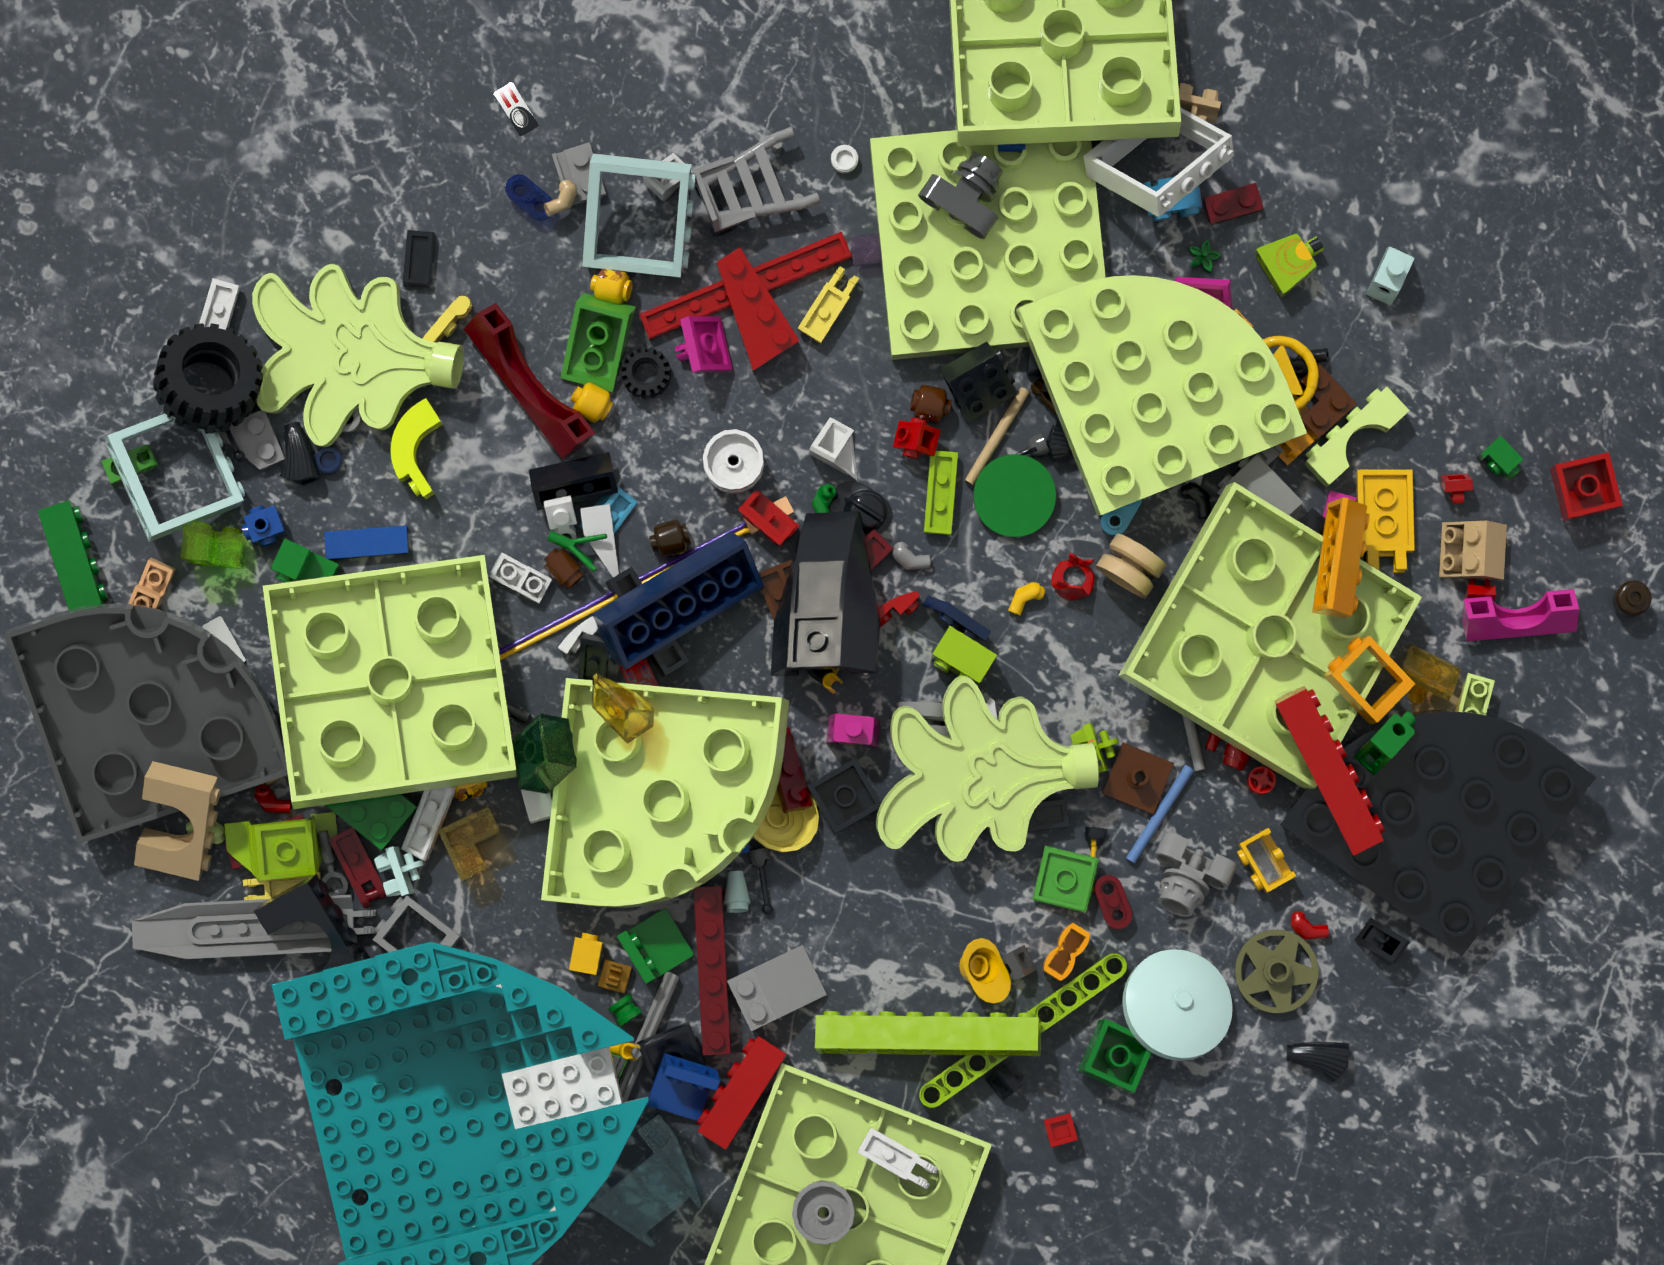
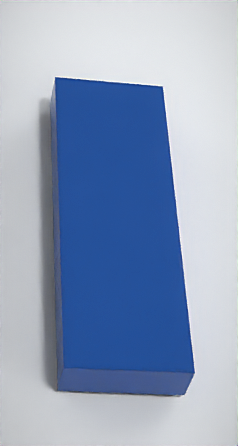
[324,525,409,560]

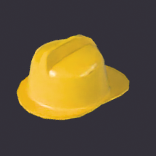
[959,938,1011,1004]

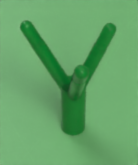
[547,531,607,572]

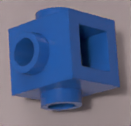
[242,505,287,547]

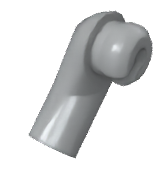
[892,542,931,570]

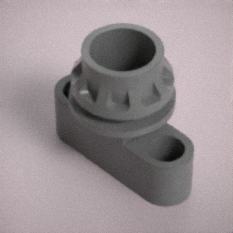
[918,152,1003,239]

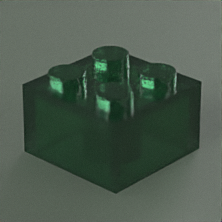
[512,713,577,794]

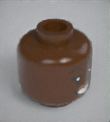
[910,385,952,423]

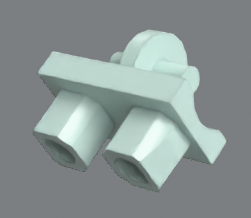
[374,846,424,897]

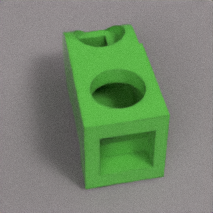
[101,445,158,488]

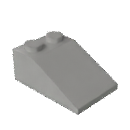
[727,945,827,1031]

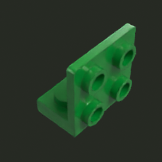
[617,908,694,984]

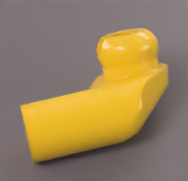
[1008,582,1045,616]

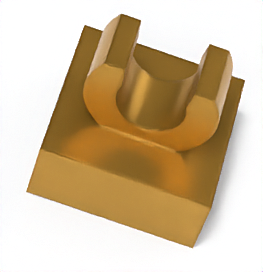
[598,959,632,994]

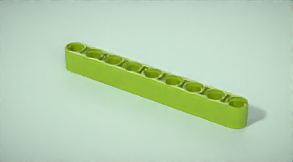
[919,954,1127,1108]

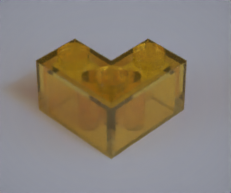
[438,806,502,882]

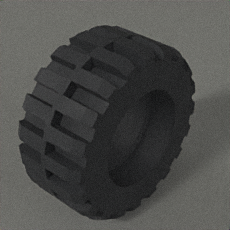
[153,323,263,434]

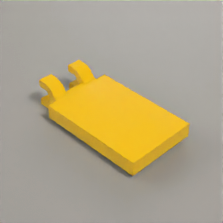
[1356,470,1415,573]

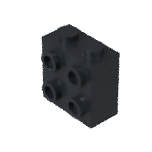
[939,342,1016,422]

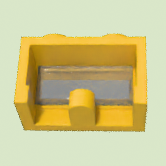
[1236,828,1296,893]

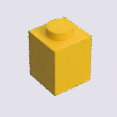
[569,933,604,975]

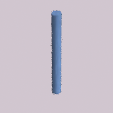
[1126,765,1194,864]

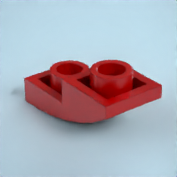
[878,591,920,627]

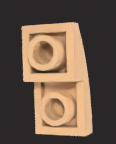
[128,558,176,609]

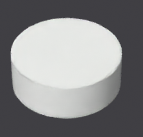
[831,145,858,174]

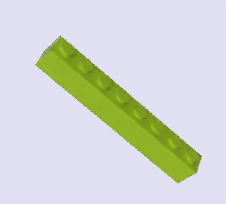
[815,1011,1041,1056]

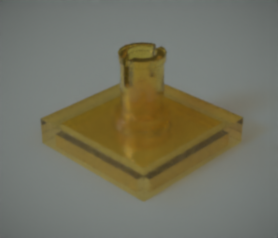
[1401,644,1461,704]

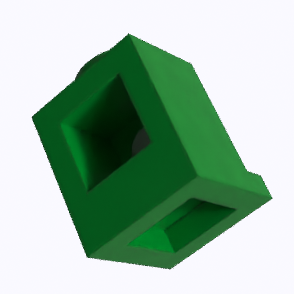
[1477,436,1524,480]

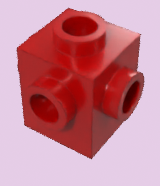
[893,418,941,459]

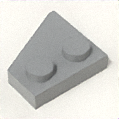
[215,410,285,471]

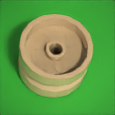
[1095,533,1167,599]

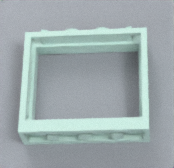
[582,154,696,277]
[105,414,245,542]

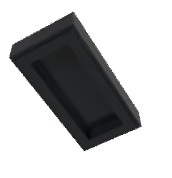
[403,230,435,288]

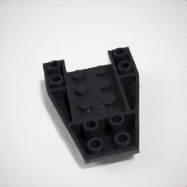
[771,511,880,676]

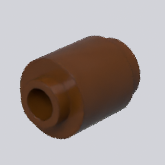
[544,548,584,590]

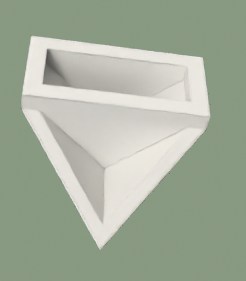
[809,417,858,481]

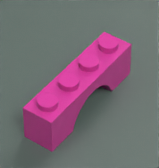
[1462,589,1579,641]

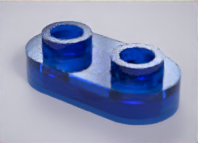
[505,174,552,221]

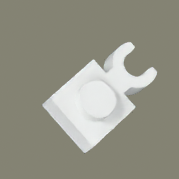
[544,495,577,539]

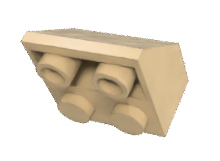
[1439,521,1507,580]

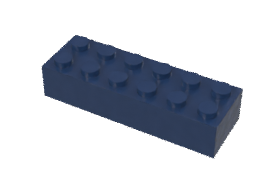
[592,531,764,670]

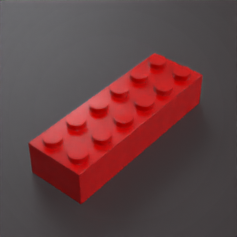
[1274,686,1386,856]

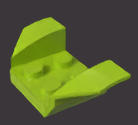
[224,812,337,881]

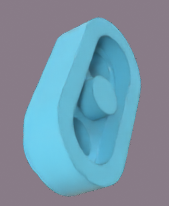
[1100,499,1142,536]

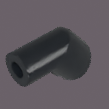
[1292,348,1329,376]

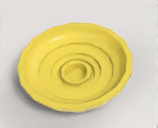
[753,788,819,852]

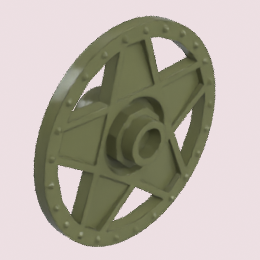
[1235,930,1319,1013]

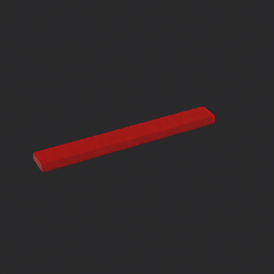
[639,232,852,340]

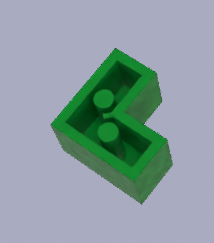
[271,538,341,583]

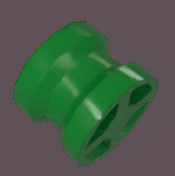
[608,994,642,1027]

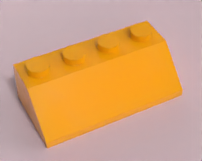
[1312,497,1370,618]

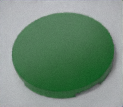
[973,454,1056,537]

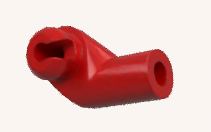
[254,784,292,814]

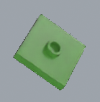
[1032,846,1100,913]

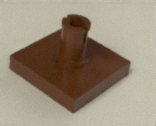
[1102,742,1174,815]

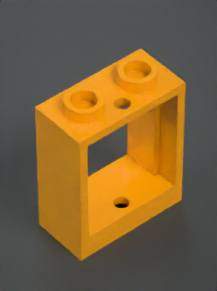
[1324,635,1415,724]

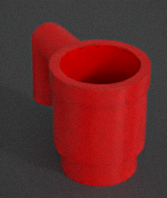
[1205,733,1251,771]

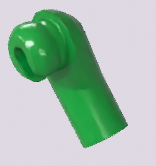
[812,484,836,513]

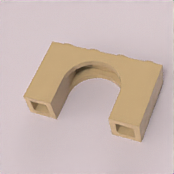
[134,761,220,881]

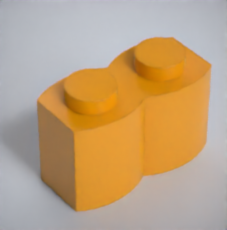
[1042,923,1090,981]

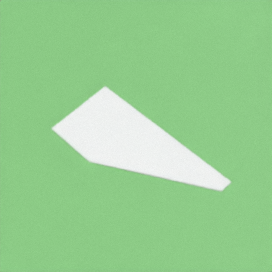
[580,504,619,577]

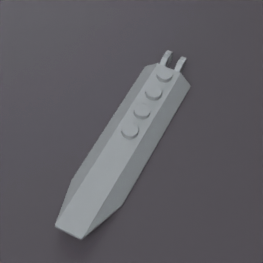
[132,895,376,959]

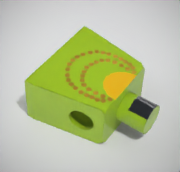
[1254,233,1324,298]

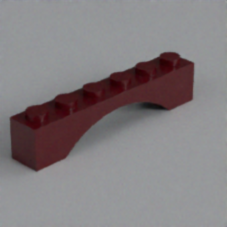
[464,303,595,459]
[694,886,732,1056]

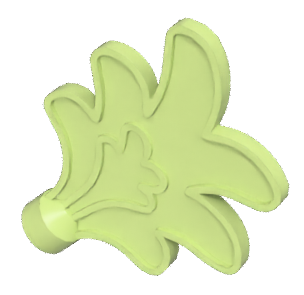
[252,264,464,447]
[876,675,1099,862]

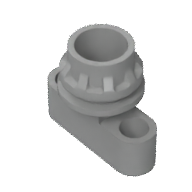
[1154,832,1237,917]

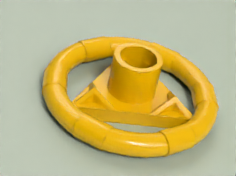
[1262,336,1319,411]

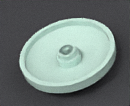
[1123,949,1233,1061]

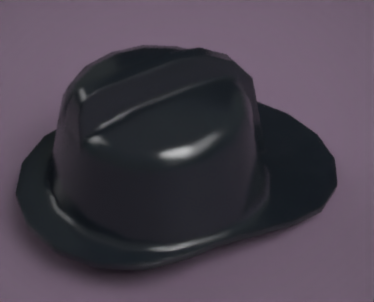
[830,481,892,536]

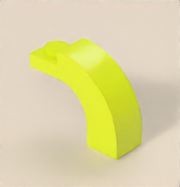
[391,398,443,500]

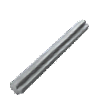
[619,972,679,1102]

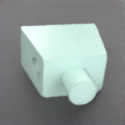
[1366,246,1414,306]

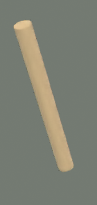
[964,387,1030,486]

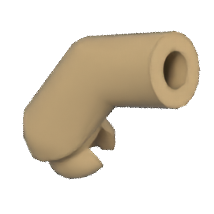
[544,180,577,216]

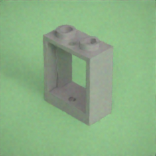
[373,896,462,952]

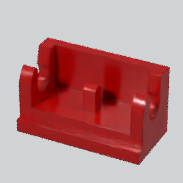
[738,490,800,549]

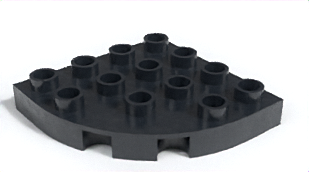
[1280,709,1596,956]

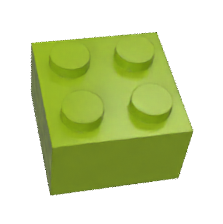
[931,626,997,687]

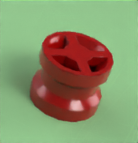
[1246,766,1276,795]

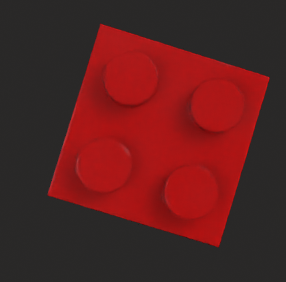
[1550,452,1623,522]

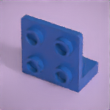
[647,1053,720,1120]

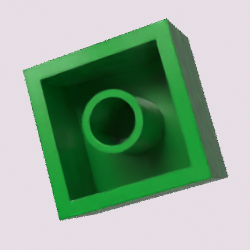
[1077,1019,1151,1094]

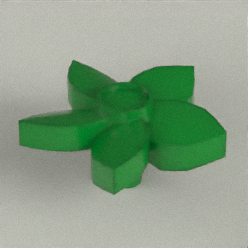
[1188,239,1221,272]

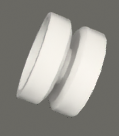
[703,429,764,494]

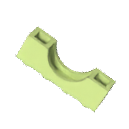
[1304,387,1410,488]

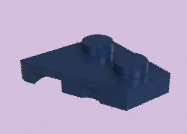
[922,595,991,641]

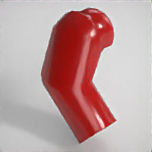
[1290,911,1329,940]

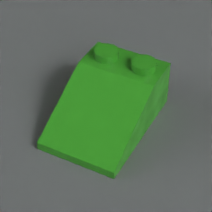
[560,293,636,392]

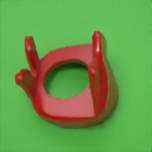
[1051,553,1094,601]

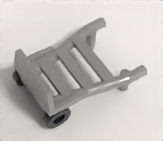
[691,127,820,237]

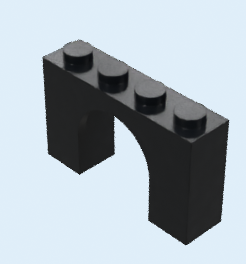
[254,874,370,976]

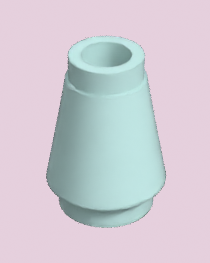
[723,871,751,913]

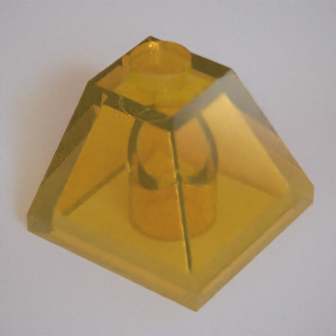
[592,673,654,744]

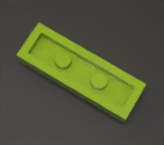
[924,451,958,535]

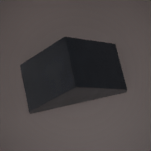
[1355,918,1410,965]

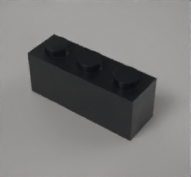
[529,452,618,511]

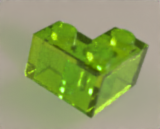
[180,521,246,569]

